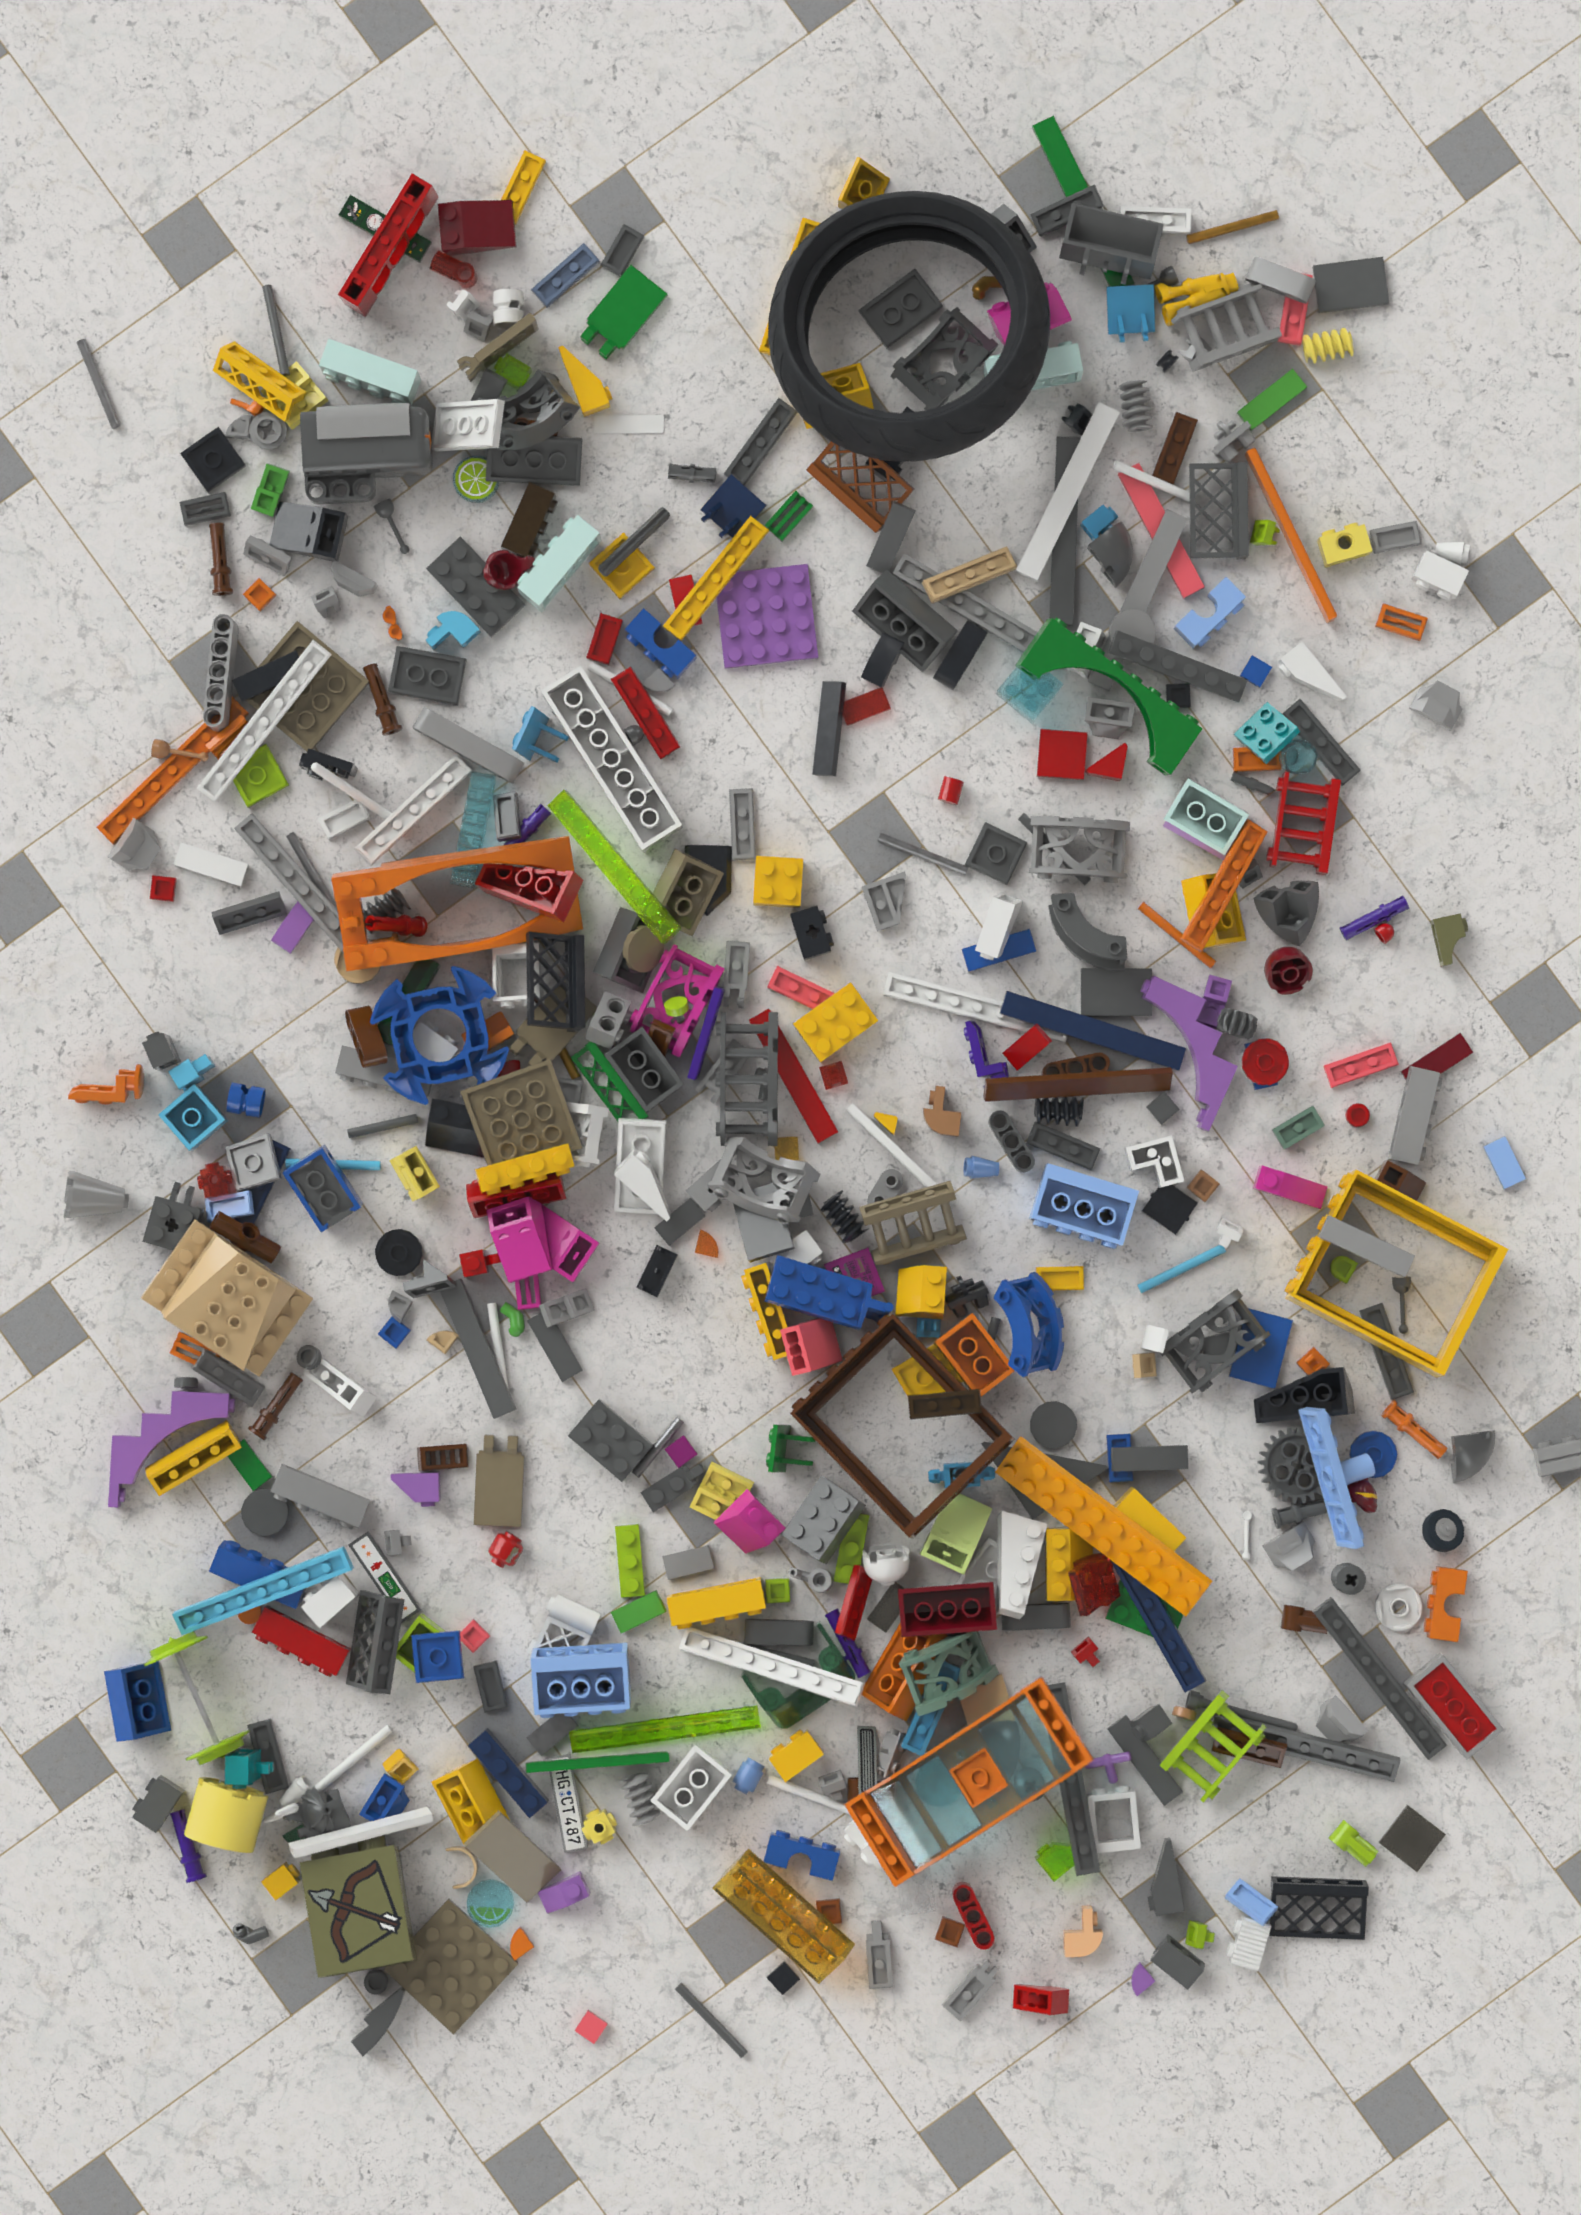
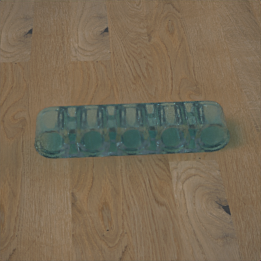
[450,771,496,889]

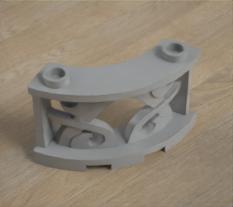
[1029,816,1130,883]
[707,1137,821,1224]

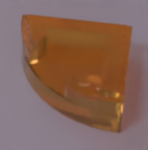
[695,1230,718,1258]

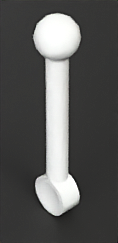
[1242,1511,1252,1561]

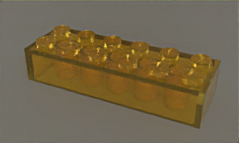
[712,1848,855,1984]

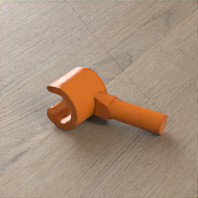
[230,398,265,416]

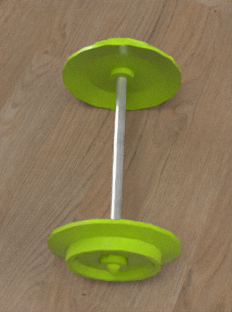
[144,1631,250,1765]

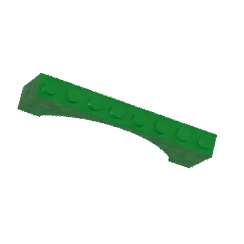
[1015,618,1203,775]

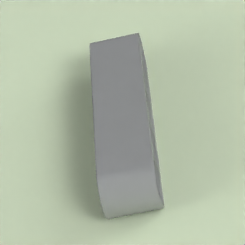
[203,614,239,732]
[412,707,525,784]

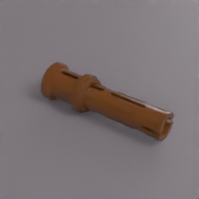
[209,523,233,596]
[363,663,403,736]
[248,1372,303,1440]

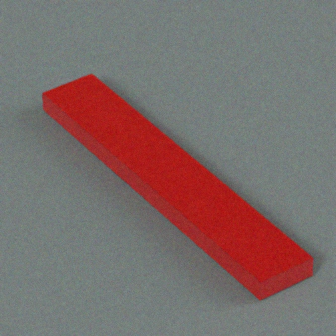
[749,1009,838,1143]

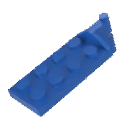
[764,1255,894,1330]

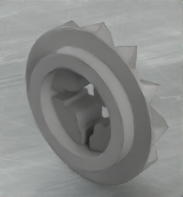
[249,412,287,450]

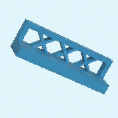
[901,1661,961,1756]

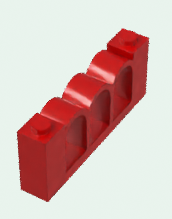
[338,173,439,317]

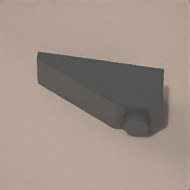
[1147,1838,1185,1916]

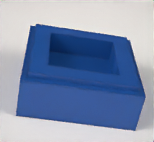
[1240,655,1272,688]
[378,1316,411,1349]

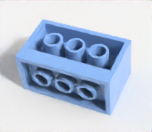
[1029,1163,1139,1249]
[531,1642,631,1718]

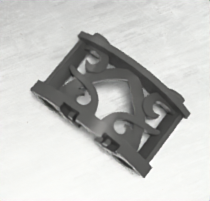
[890,307,999,410]
[477,370,580,450]
[1048,893,1127,971]
[1159,1289,1271,1394]

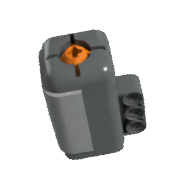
[300,403,433,504]

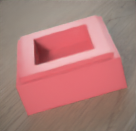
[460,1619,490,1653]
[575,2010,608,2044]

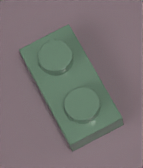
[1272,1106,1325,1150]

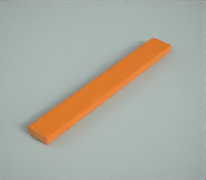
[1245,448,1337,623]
[97,697,249,845]

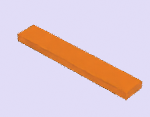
[1180,819,1268,952]

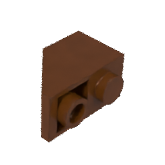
[1375,1160,1426,1201]

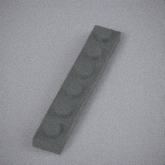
[1108,630,1247,702]

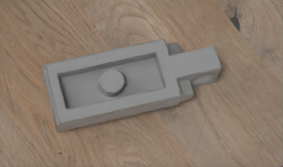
[866,1920,893,1989]

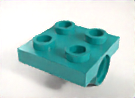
[1234,702,1300,764]

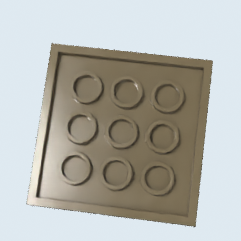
[236,621,369,752]
[460,1059,582,1165]
[384,1899,518,2035]

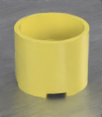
[184,1777,269,1853]

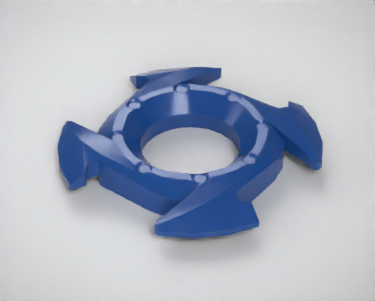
[370,966,509,1105]

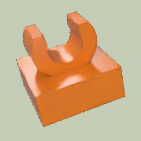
[1296,1347,1330,1375]

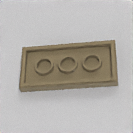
[464,1810,561,1903]

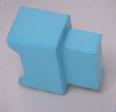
[168,1054,215,1092]

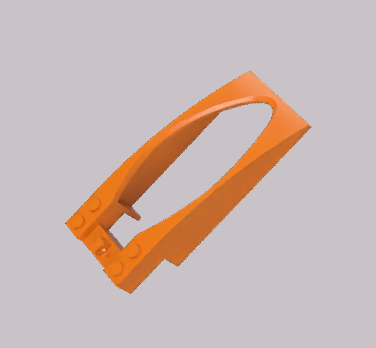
[331,836,583,971]

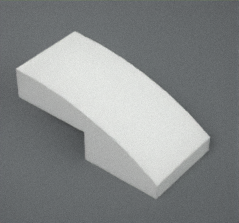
[1142,1325,1169,1353]

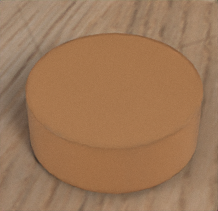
[1172,1706,1197,1721]

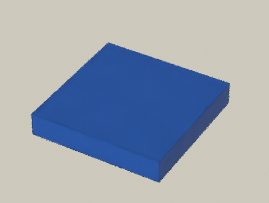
[411,1630,464,1683]

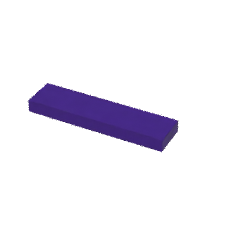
[687,986,725,1080]

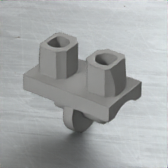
[1212,421,1256,463]

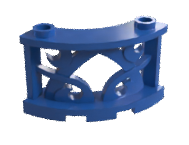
[994,1272,1064,1377]

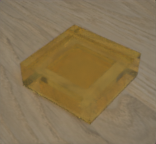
[775,1137,799,1161]

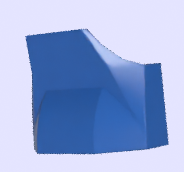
[359,1773,410,1821]

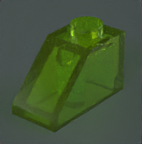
[1035,1842,1074,1882]

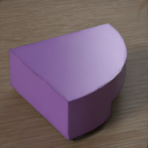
[1131,1962,1155,1996]

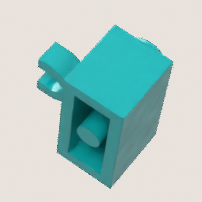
[225,1749,274,1789]

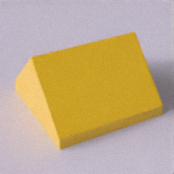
[838,157,890,209]

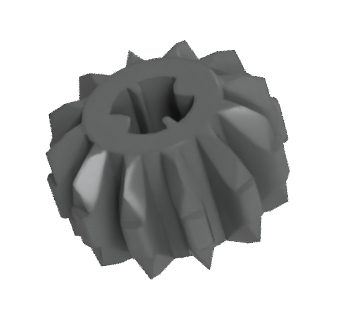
[1216,1008,1258,1039]

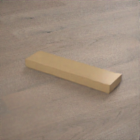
[922,546,1017,604]

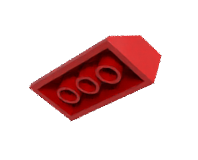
[466,1172,566,1218]

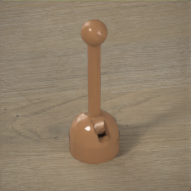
[151,739,209,762]

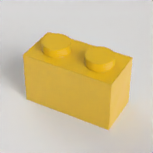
[769,1729,824,1782]

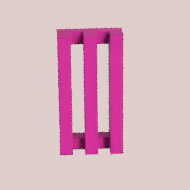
[515,1274,541,1310]

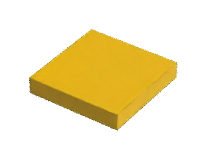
[588,532,655,599]

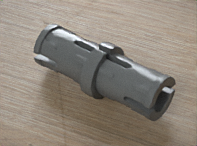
[668,463,716,483]

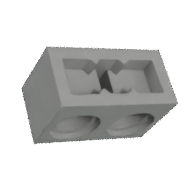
[585,991,632,1050]

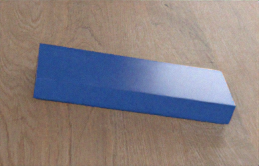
[961,929,1036,972]

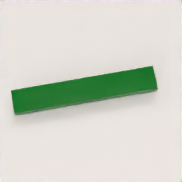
[525,1751,670,1773]

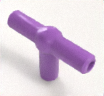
[1085,1751,1132,1784]

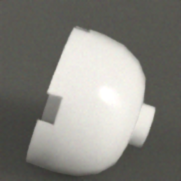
[863,1543,910,1586]

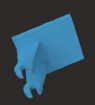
[1106,284,1155,343]
[512,706,569,763]

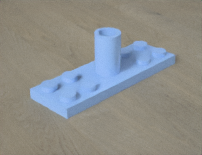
[1298,1407,1375,1549]

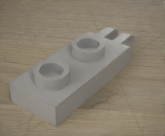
[942,1960,999,2022]

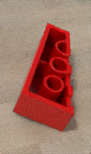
[475,863,584,923]

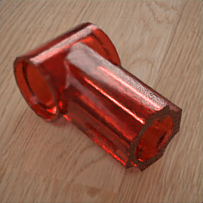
[429,250,478,288]

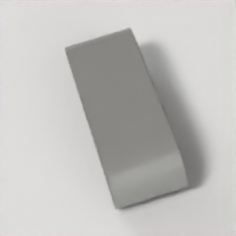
[1245,257,1316,304]

